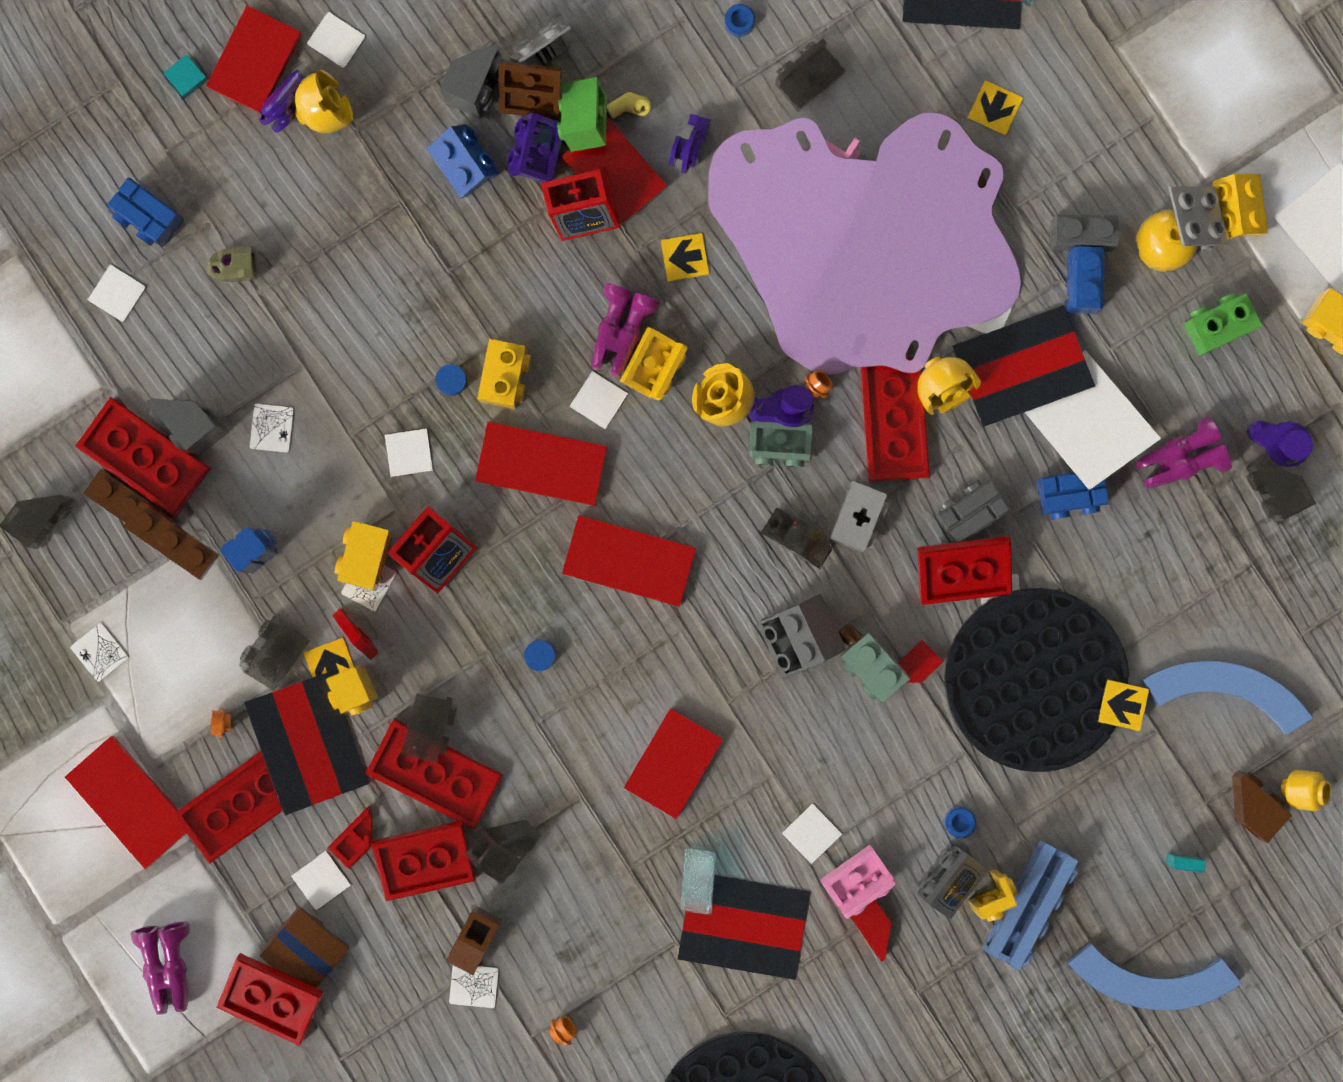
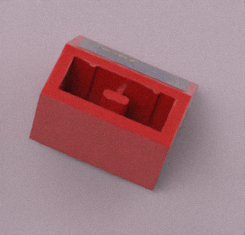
[541,167,621,241]
[387,506,478,594]

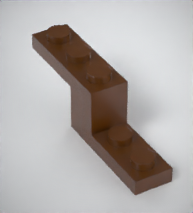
[83,469,220,580]

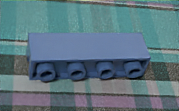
[982,840,1078,971]

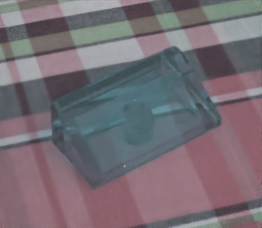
[680,848,716,914]

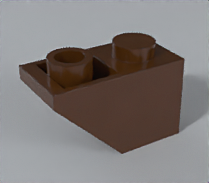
[1232,772,1292,843]
[446,905,502,975]

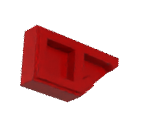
[332,608,378,660]
[897,640,943,683]
[327,806,372,869]
[850,900,891,962]

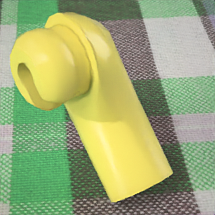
[607,92,651,119]

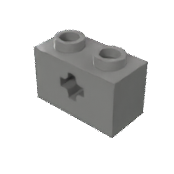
[828,481,889,553]

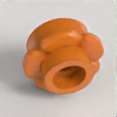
[805,369,833,398]
[211,708,231,739]
[549,1015,578,1046]

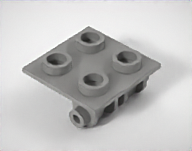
[510,22,573,66]
[1168,187,1229,252]

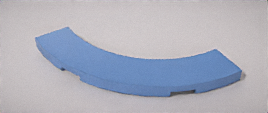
[1141,661,1313,735]
[1066,943,1241,1010]

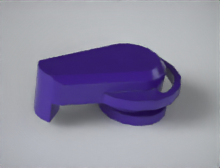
[259,70,305,133]
[669,114,711,174]
[749,385,814,427]
[1247,420,1313,467]

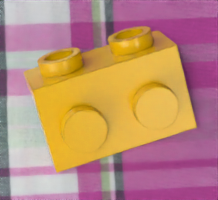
[1212,174,1268,240]
[620,327,688,401]
[968,869,1018,922]

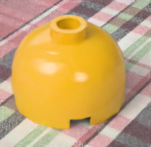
[295,70,353,134]
[1136,210,1198,272]
[917,357,981,415]
[692,363,755,427]

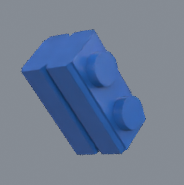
[107,177,184,247]
[1066,246,1105,314]
[1037,472,1108,520]
[220,527,278,573]

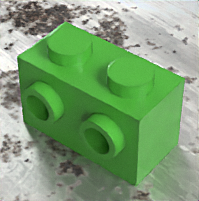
[558,77,607,152]
[1183,292,1262,356]

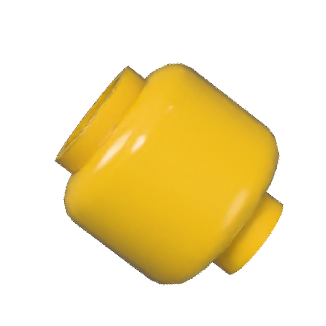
[1281,769,1331,812]

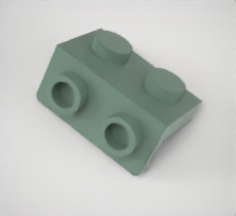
[749,421,812,468]
[841,631,910,703]

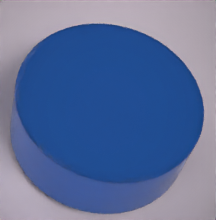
[724,4,755,37]
[435,364,467,396]
[524,640,555,671]
[944,806,976,838]

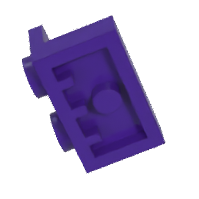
[507,113,562,182]

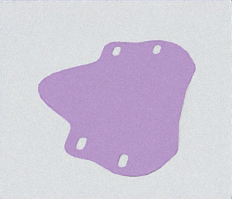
[818,113,1021,373]
[708,118,876,375]

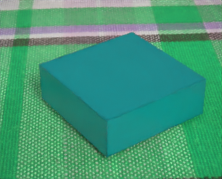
[163,54,208,99]
[1166,853,1206,873]

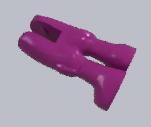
[591,283,660,377]
[1136,416,1232,488]
[130,921,190,1015]

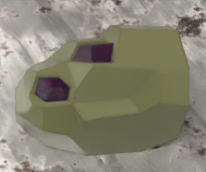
[207,246,258,282]

